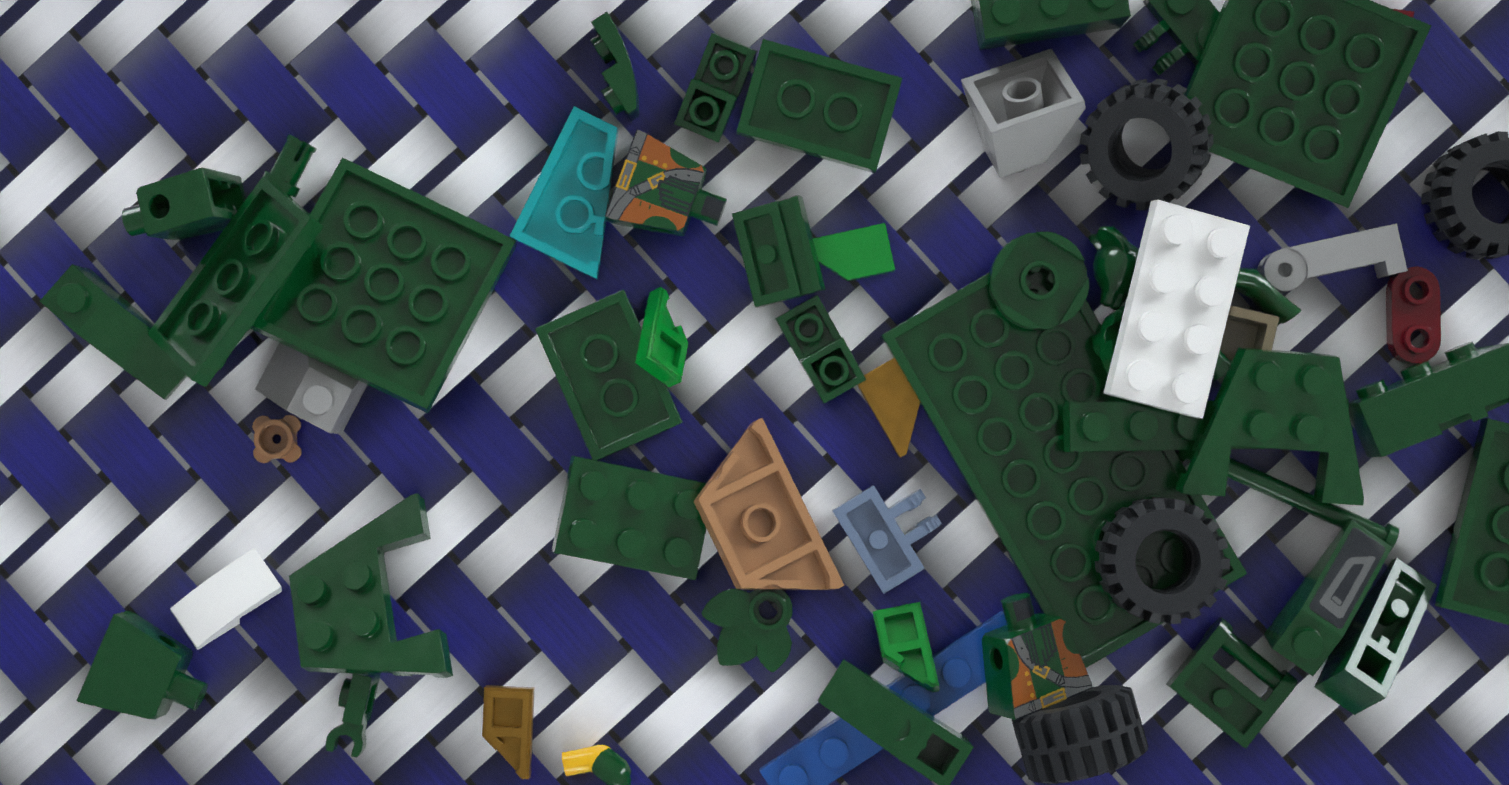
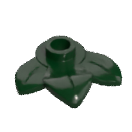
[702,588,792,672]

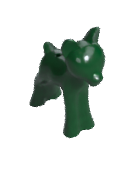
[1088,226,1302,381]

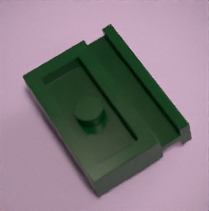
[732,195,826,308]

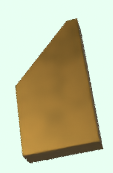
[857,358,920,458]
[482,685,535,779]

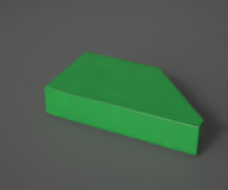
[813,223,895,281]
[635,287,688,388]
[873,602,940,693]

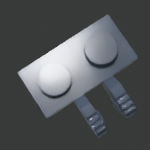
[832,485,942,594]

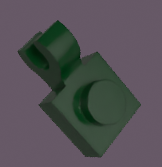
[326,672,381,758]

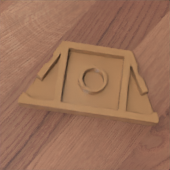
[693,418,845,590]

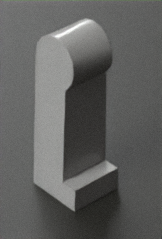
[1257,223,1408,293]

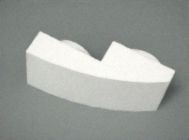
[170,548,282,650]

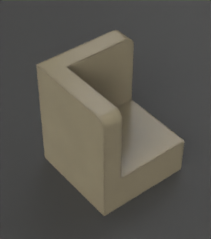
[1220,306,1280,362]

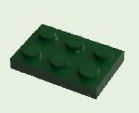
[736,39,903,173]
[535,289,683,461]
[552,456,707,580]

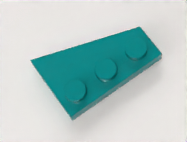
[510,106,619,280]

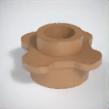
[252,415,302,463]

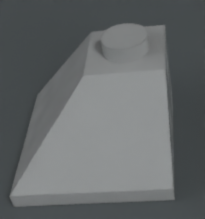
[961,49,1086,178]
[255,343,367,434]

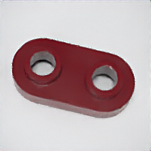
[1386,267,1441,364]

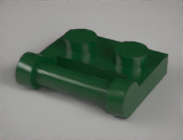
[1166,617,1298,749]

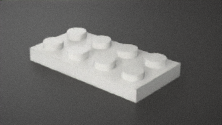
[1103,200,1250,418]

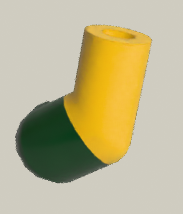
[562,745,631,785]

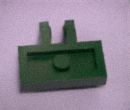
[1133,0,1220,76]

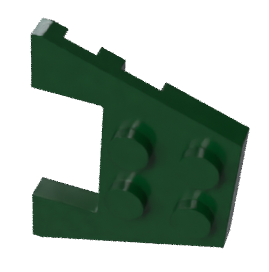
[1176,347,1364,506]
[289,493,453,678]

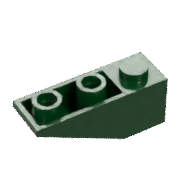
[817,659,974,785]

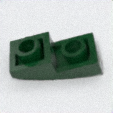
[590,12,639,122]
[674,33,758,143]
[775,295,866,403]

